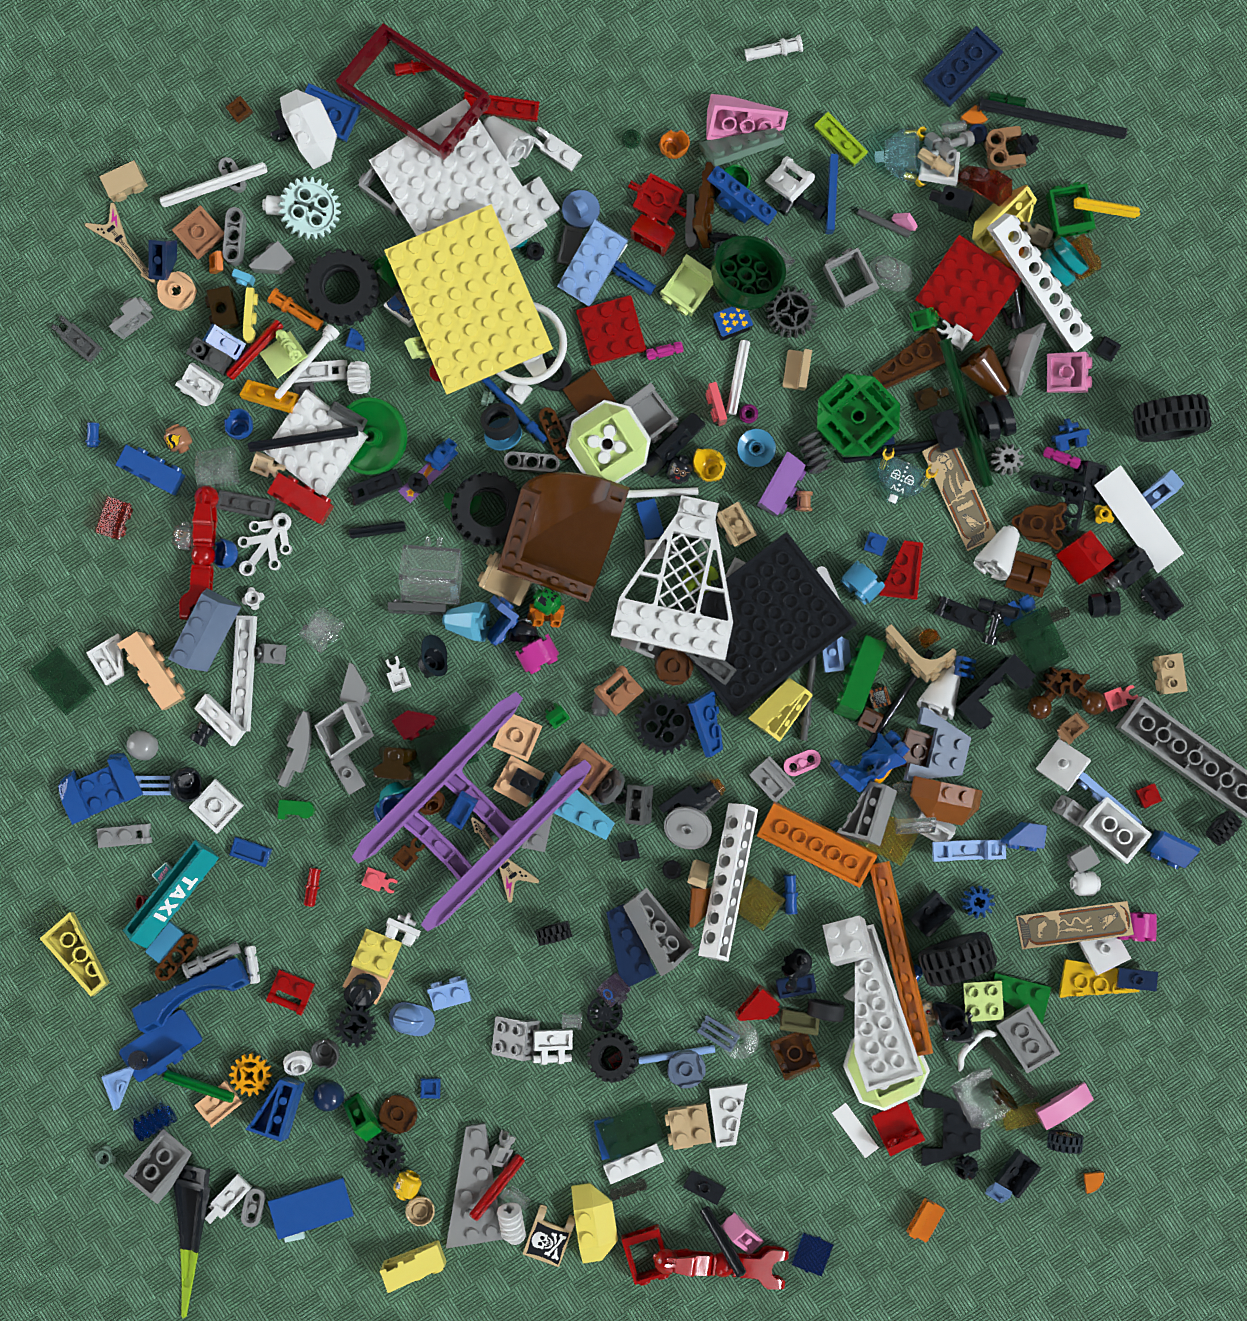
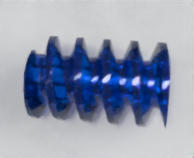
[133,1102,177,1142]

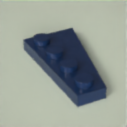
[606,903,657,990]

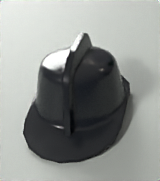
[418,635,448,678]
[344,973,381,1009]

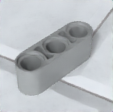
[223,207,247,266]
[504,452,560,474]

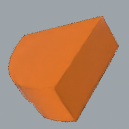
[960,105,988,125]
[1083,1171,1104,1194]

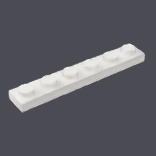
[230,616,257,731]

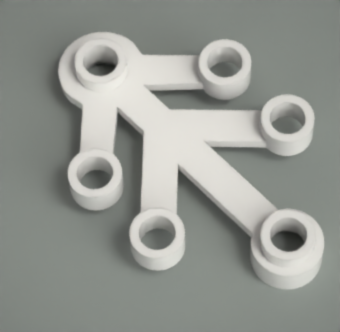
[238,513,292,576]

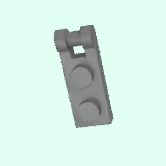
[97,824,152,848]

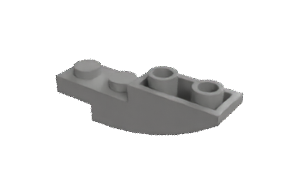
[277,711,312,787]

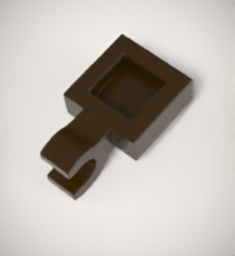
[913,387,949,412]

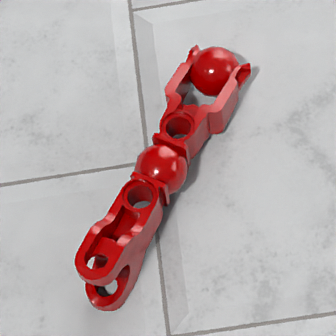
[179,485,219,620]
[653,1245,789,1290]

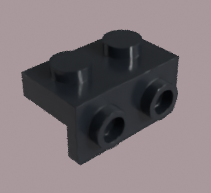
[929,409,966,453]
[1106,544,1154,590]
[1140,574,1184,621]
[907,889,955,937]
[994,1149,1041,1198]

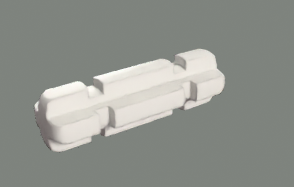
[244,945,260,984]

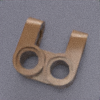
[984,126,1027,172]

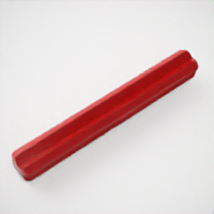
[226,319,284,380]
[469,1154,525,1221]

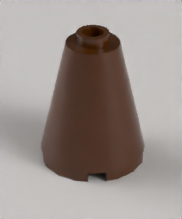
[959,344,1010,397]

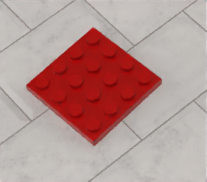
[915,234,1022,342]

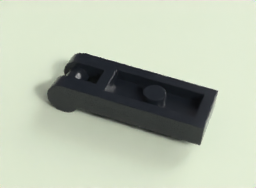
[347,469,404,507]
[933,596,990,633]

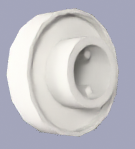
[283,1051,312,1076]

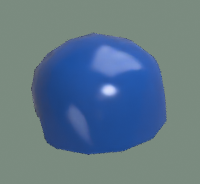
[224,408,253,440]
[214,538,238,569]

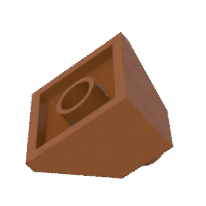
[689,885,712,928]

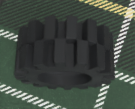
[1206,810,1242,846]
[535,921,572,946]

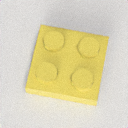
[351,929,402,979]

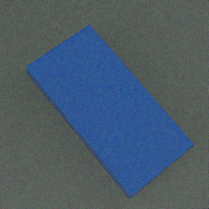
[268,1177,354,1240]

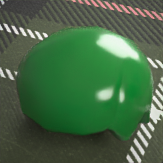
[724,164,752,189]

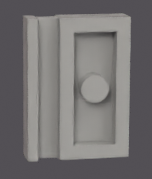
[749,756,796,802]

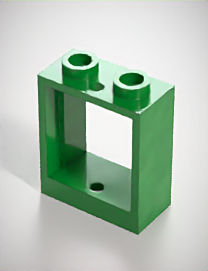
[1046,182,1096,240]

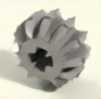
[991,443,1024,476]

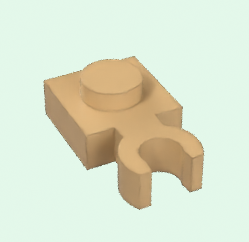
[250,452,286,478]

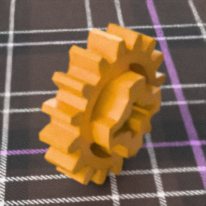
[229,1053,273,1096]

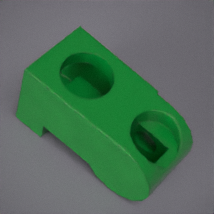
[277,799,316,820]

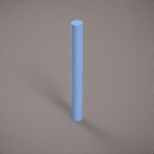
[638,1045,715,1064]

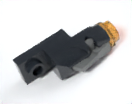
[658,778,726,814]

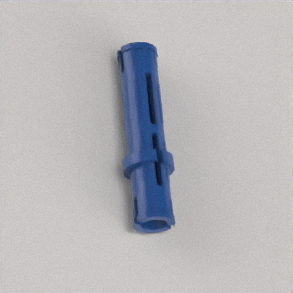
[612,260,656,296]

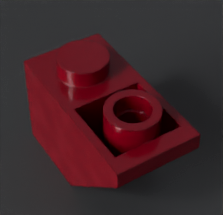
[392,710,438,741]

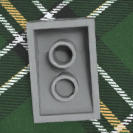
[123,1129,192,1204]

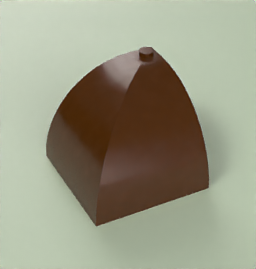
[497,472,630,602]

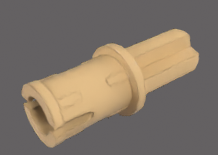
[917,148,954,177]

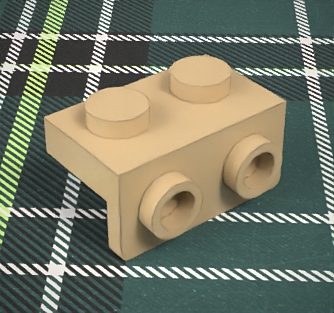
[716,502,757,547]

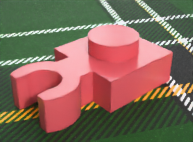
[1103,685,1138,712]
[361,867,398,893]

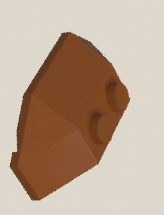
[910,776,983,826]

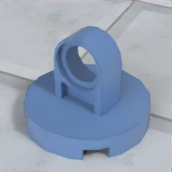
[562,190,600,229]

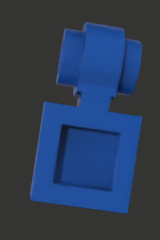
[1003,594,1036,627]

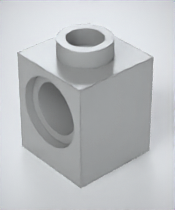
[1066,844,1100,874]

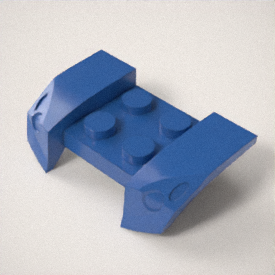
[58,753,143,825]

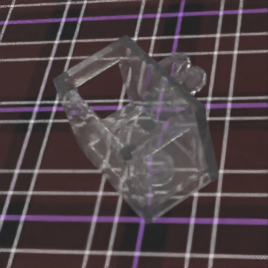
[398,537,463,605]

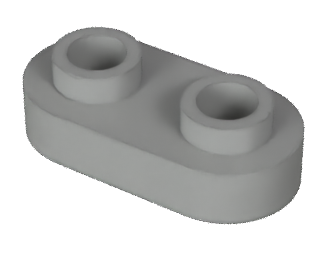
[241,1187,266,1227]

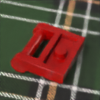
[266,969,316,1016]

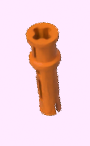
[267,288,324,331]

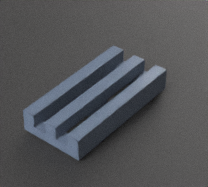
[697,1015,740,1052]

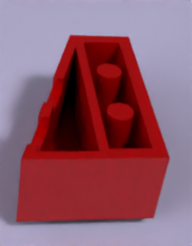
[267,473,334,526]

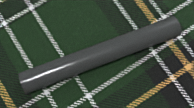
[857,208,911,238]

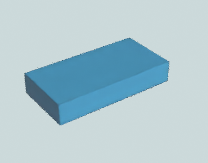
[145,921,186,964]

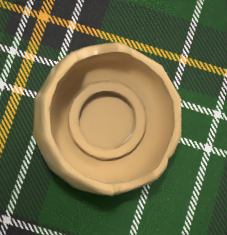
[405,1196,435,1226]

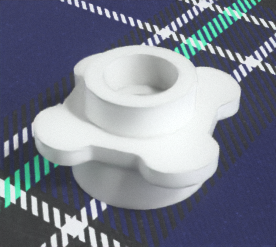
[242,587,265,610]

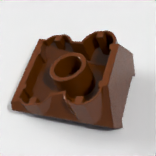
[770,1032,821,1081]

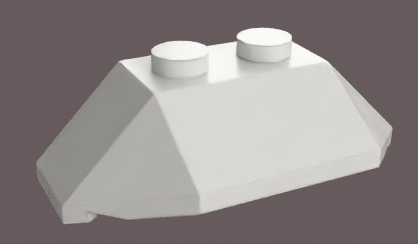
[280,89,337,169]

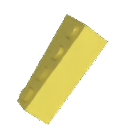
[40,912,110,996]

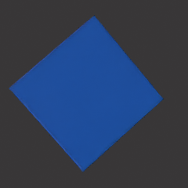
[420,1078,441,1099]

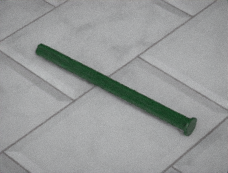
[937,338,993,487]

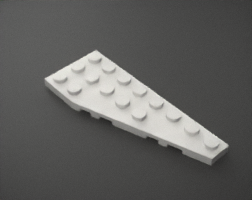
[854,924,923,1092]

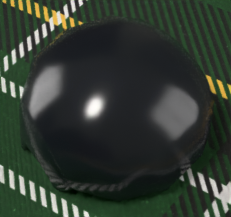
[507,620,538,643]

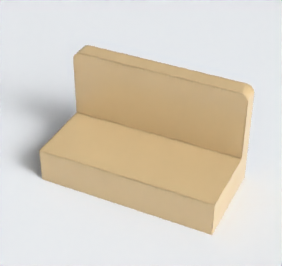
[782,349,812,391]

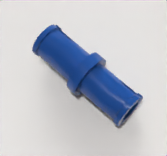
[783,874,798,914]

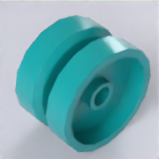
[1040,236,1089,287]

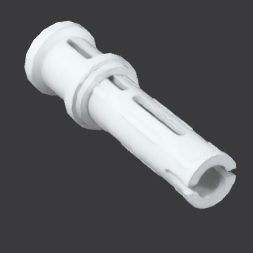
[744,34,803,62]

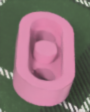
[783,749,821,776]

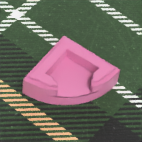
[891,213,918,231]

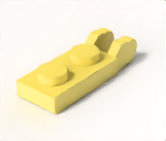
[243,287,258,344]

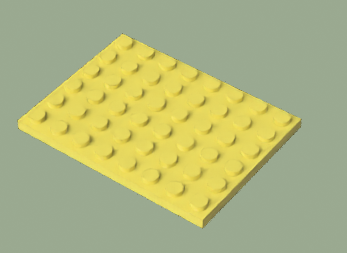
[384,204,553,395]

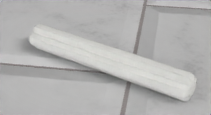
[726,340,750,415]

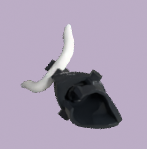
[932,1001,998,1072]

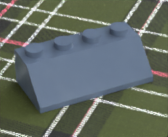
[168,588,241,672]

